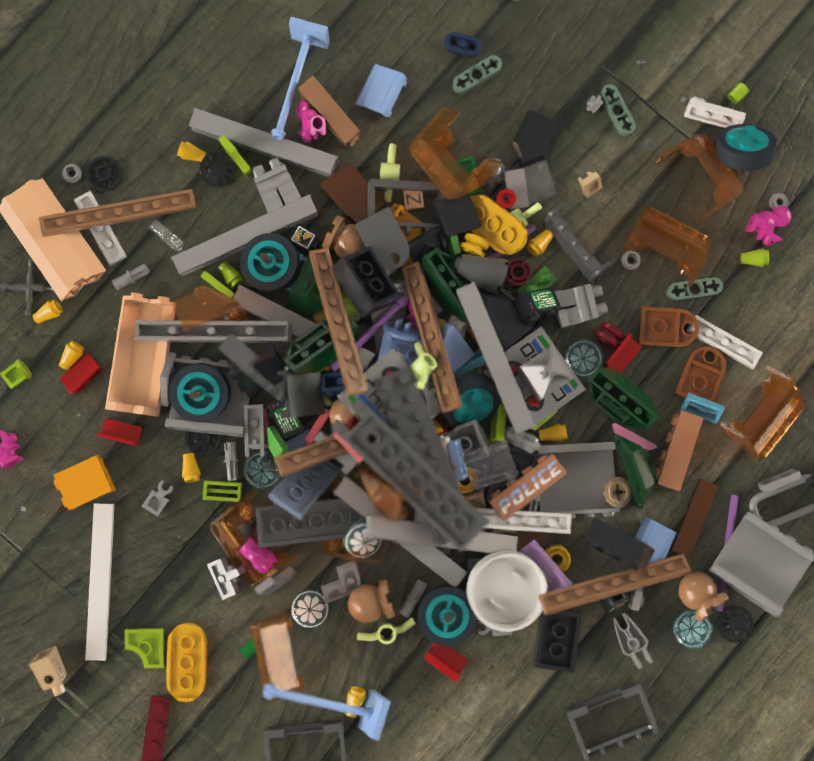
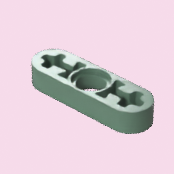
[453,55,502,94]
[600,84,636,137]
[666,277,723,301]

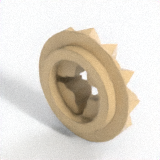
[603,477,632,508]

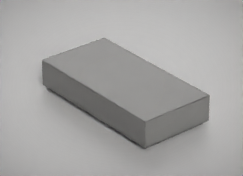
[504,168,529,209]

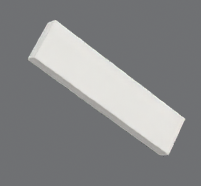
[74,191,127,266]
[686,315,763,369]

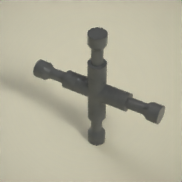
[1,259,55,316]

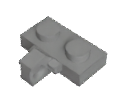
[207,556,247,600]

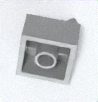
[516,346,574,402]

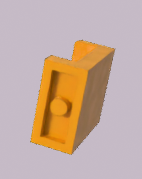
[54,455,116,510]

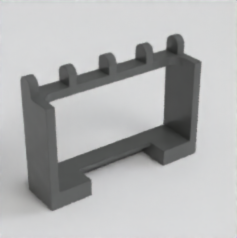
[367,179,446,235]
[543,203,611,283]
[218,333,286,406]
[565,681,658,761]
[264,720,347,761]

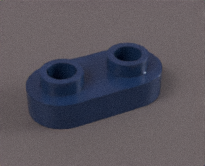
[444,32,482,58]

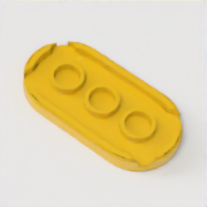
[470,195,528,255]
[166,622,207,702]

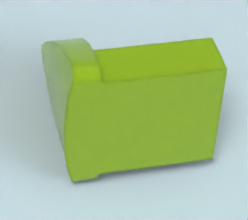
[0,359,33,389]

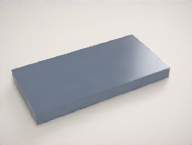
[268,460,342,520]

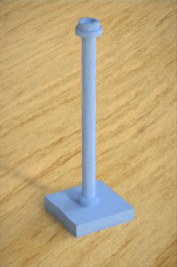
[271,17,329,140]
[263,683,390,740]

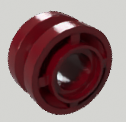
[504,259,531,288]
[594,321,625,349]

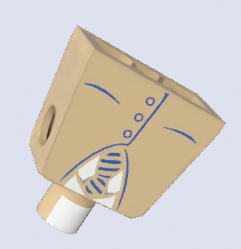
[29,645,67,696]

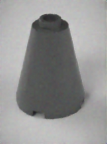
[454,254,509,296]

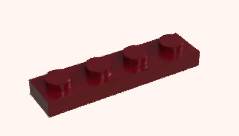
[141,695,171,761]

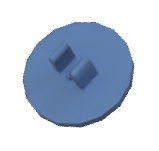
[383,319,420,341]

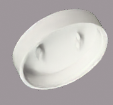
[467,550,548,632]

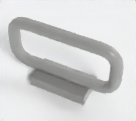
[749,468,814,526]

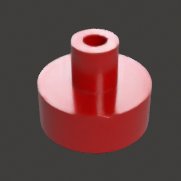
[496,189,516,209]

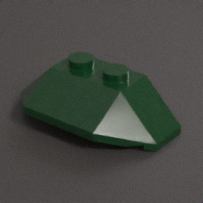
[286,244,340,318]
[422,248,478,321]
[284,317,359,374]
[587,366,660,430]
[612,433,656,509]

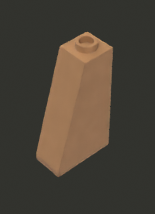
[299,76,360,148]

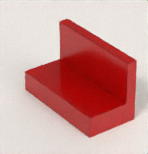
[603,333,642,373]
[60,353,103,395]
[97,418,144,446]
[424,643,469,682]

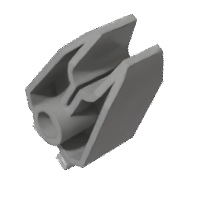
[614,613,653,669]

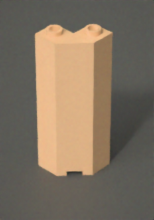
[0,178,106,301]
[105,293,177,417]

